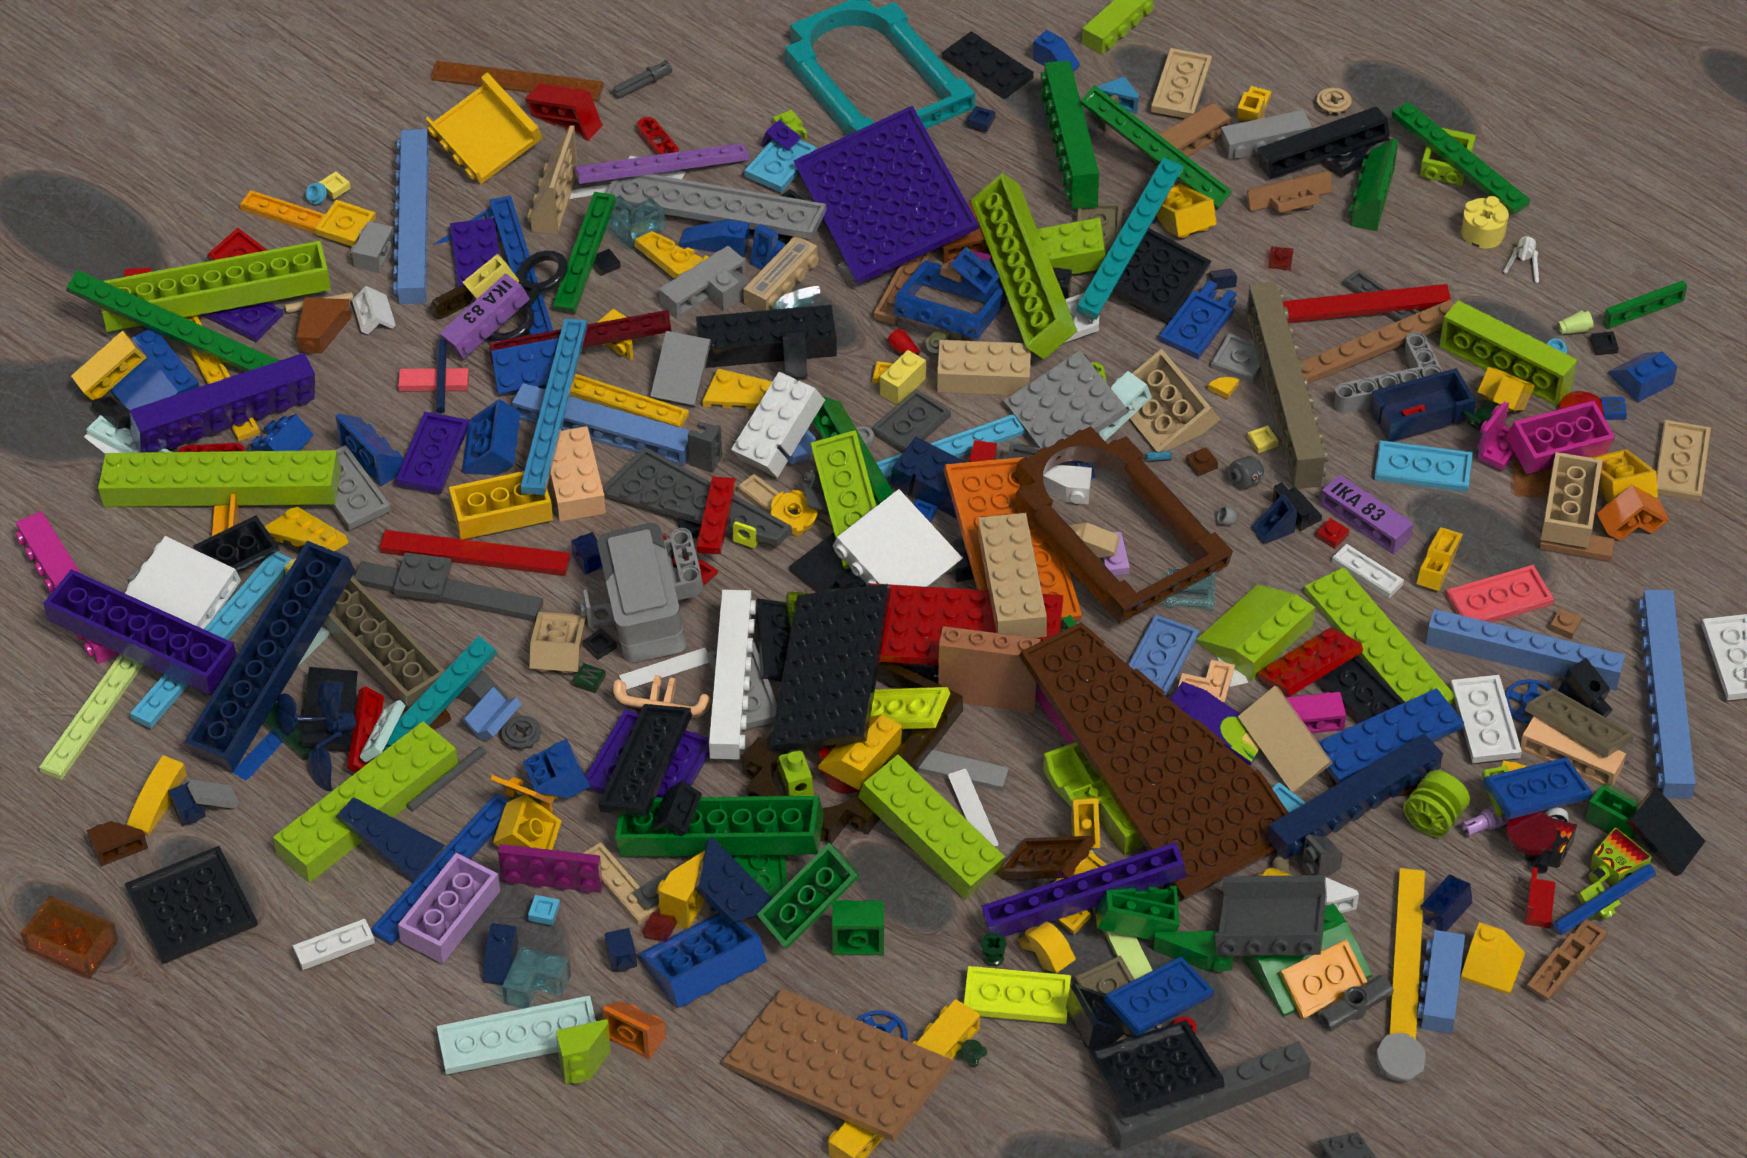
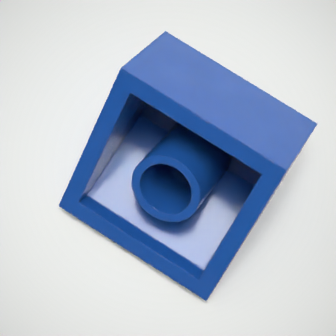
[1609,352,1677,403]

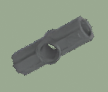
[1317,975,1394,1032]

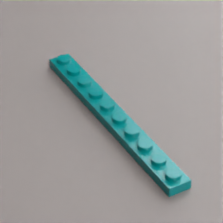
[1076,157,1183,320]

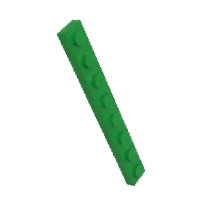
[1080,85,1232,210]
[1391,101,1530,215]

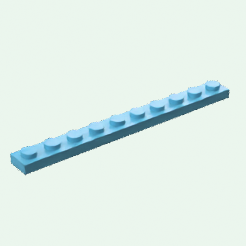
[130,552,292,729]

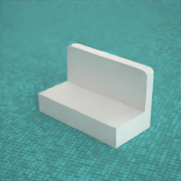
[352,286,396,335]

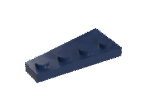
[336,797,445,883]

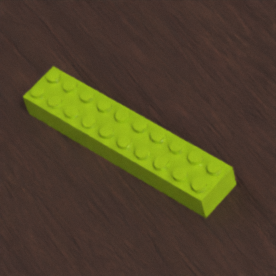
[970,172,1077,359]
[101,241,331,332]
[98,450,341,507]

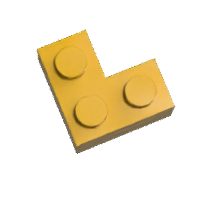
[1478,367,1535,413]

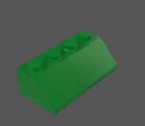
[1349,139,1399,231]
[757,843,859,949]

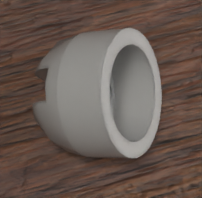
[1217,505,1237,525]

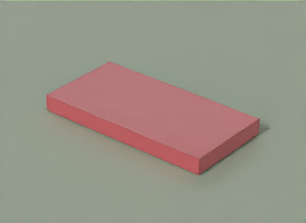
[1446,565,1554,623]

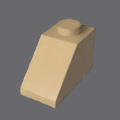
[1069,523,1120,558]

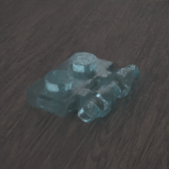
[774,285,820,310]

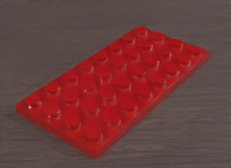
[871,583,1063,665]

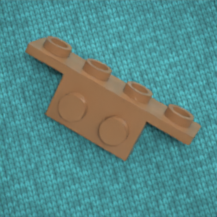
[1247,170,1332,214]

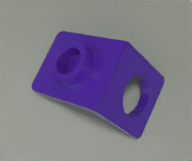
[761,120,801,151]

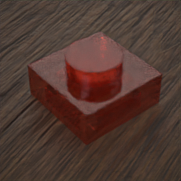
[1268,246,1293,271]
[642,912,677,942]

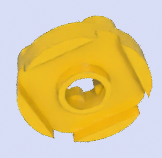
[770,490,817,536]

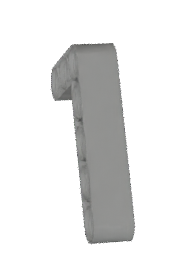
[1333,332,1443,413]

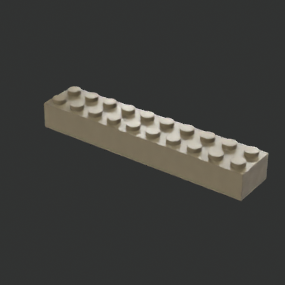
[1246,281,1328,489]

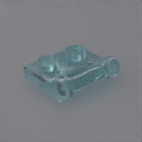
[1166,568,1216,610]

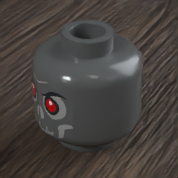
[1228,456,1264,489]

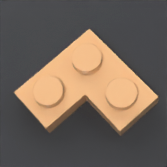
[1178,660,1235,703]

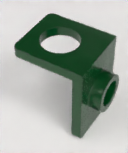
[1463,400,1497,431]

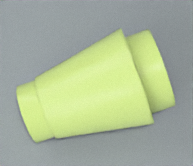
[1558,310,1594,335]

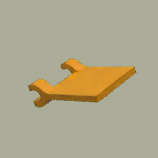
[491,775,559,812]

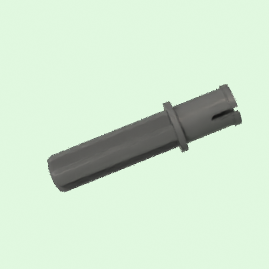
[612,60,672,98]

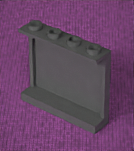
[1215,875,1327,956]

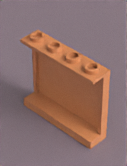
[938,626,1041,713]

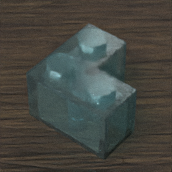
[607,195,665,248]
[502,946,571,1009]

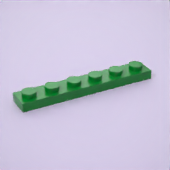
[553,192,617,313]

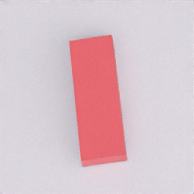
[398,368,469,391]

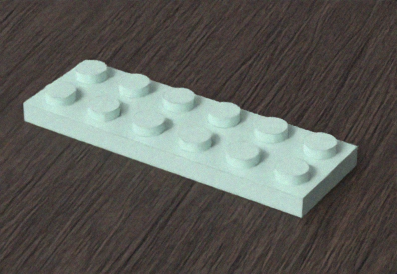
[436,995,596,1075]

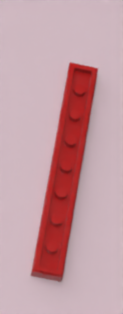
[1283,284,1451,323]
[379,530,571,576]

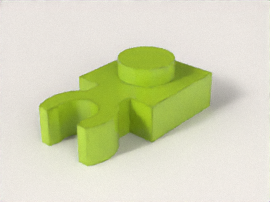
[773,109,807,140]

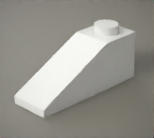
[1043,465,1092,504]

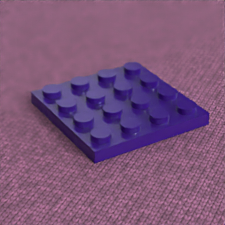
[586,709,710,798]

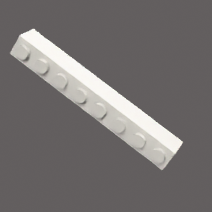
[709,590,756,759]

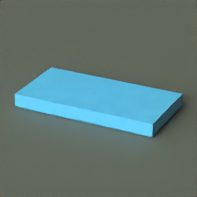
[1374,440,1473,492]

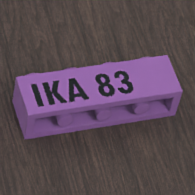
[440,273,530,359]
[1320,475,1413,555]

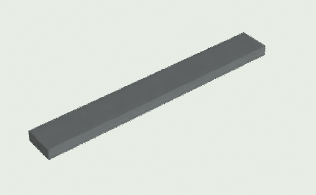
[354,561,543,621]

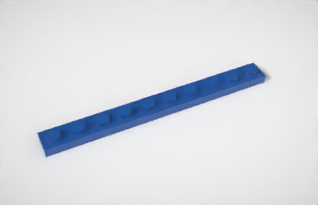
[489,196,553,335]

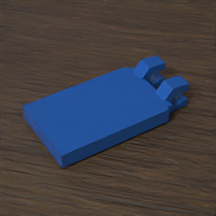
[1159,280,1236,359]

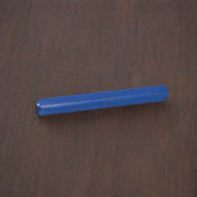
[1553,864,1656,935]

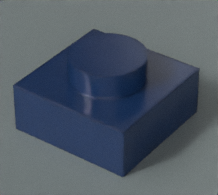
[967,106,996,132]

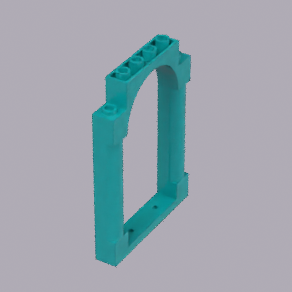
[785,0,975,135]

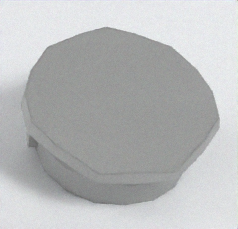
[1376,1033,1425,1082]

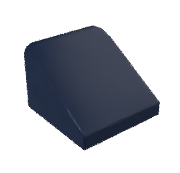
[1209,268,1237,290]

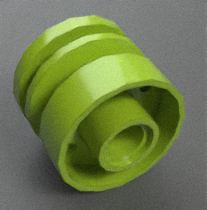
[1403,770,1470,838]

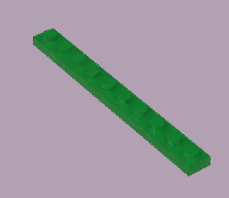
[66,270,280,372]

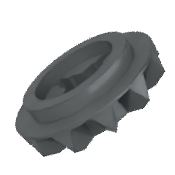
[502,716,541,751]

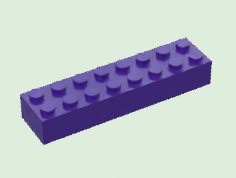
[129,353,315,453]
[43,569,236,695]

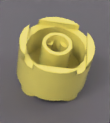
[1461,196,1509,249]

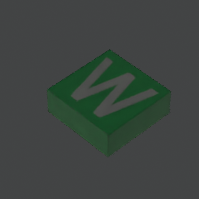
[573,663,606,693]

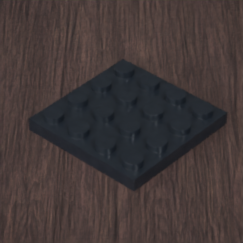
[1093,228,1211,323]
[124,846,258,964]
[1089,1020,1225,1118]

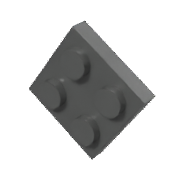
[394,553,452,601]

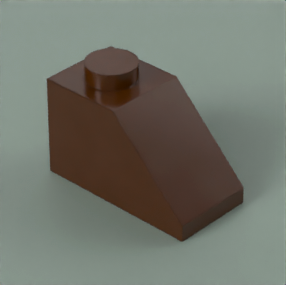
[87,821,148,867]

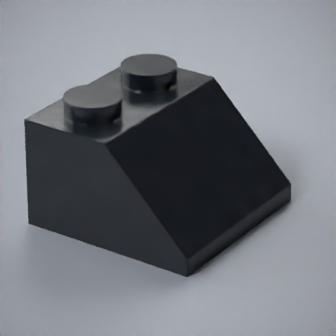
[1066,983,1125,1050]

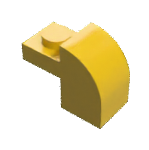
[1237,86,1271,122]
[1017,921,1076,973]

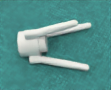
[1503,236,1539,283]

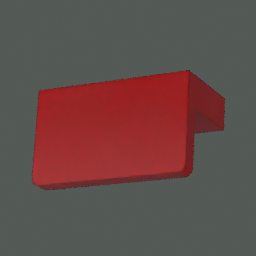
[1525,867,1556,929]

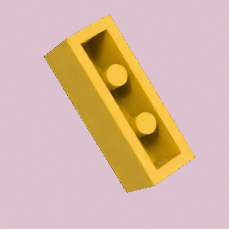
[71,331,147,400]

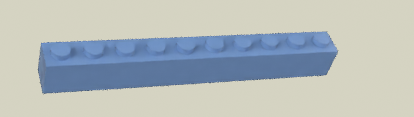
[393,129,429,304]
[1638,590,1695,799]

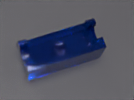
[1420,874,1473,932]

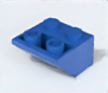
[247,414,314,451]
[523,738,591,798]

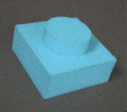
[528,895,560,926]

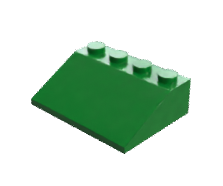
[1243,903,1372,1017]

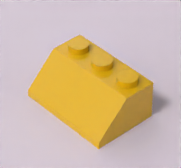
[818,714,902,791]

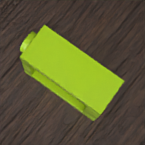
[1420,128,1476,186]

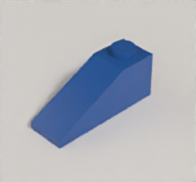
[680,219,750,257]

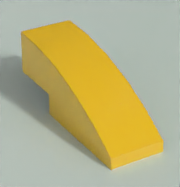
[1416,527,1463,591]
[127,755,187,836]

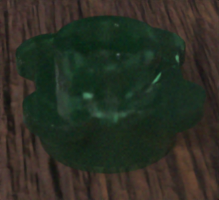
[956,1039,987,1067]

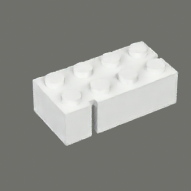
[731,372,825,478]

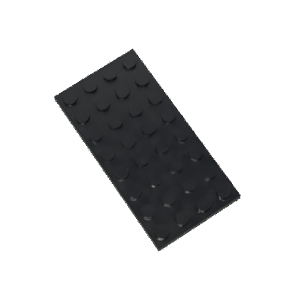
[770,584,891,752]

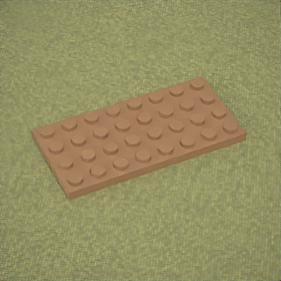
[722,989,953,1142]

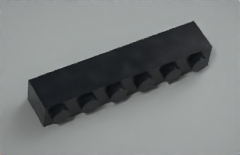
[1257,106,1390,179]

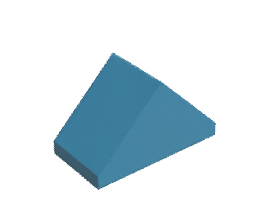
[1097,77,1139,114]

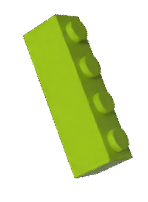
[1082,0,1154,55]

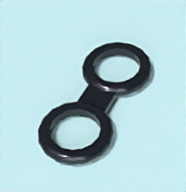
[488,250,568,342]

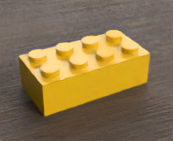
[449,471,553,539]

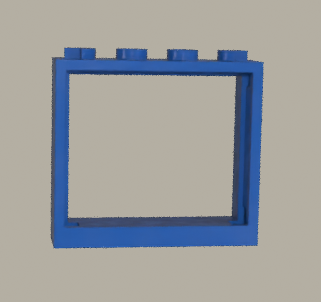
[894,260,1007,339]

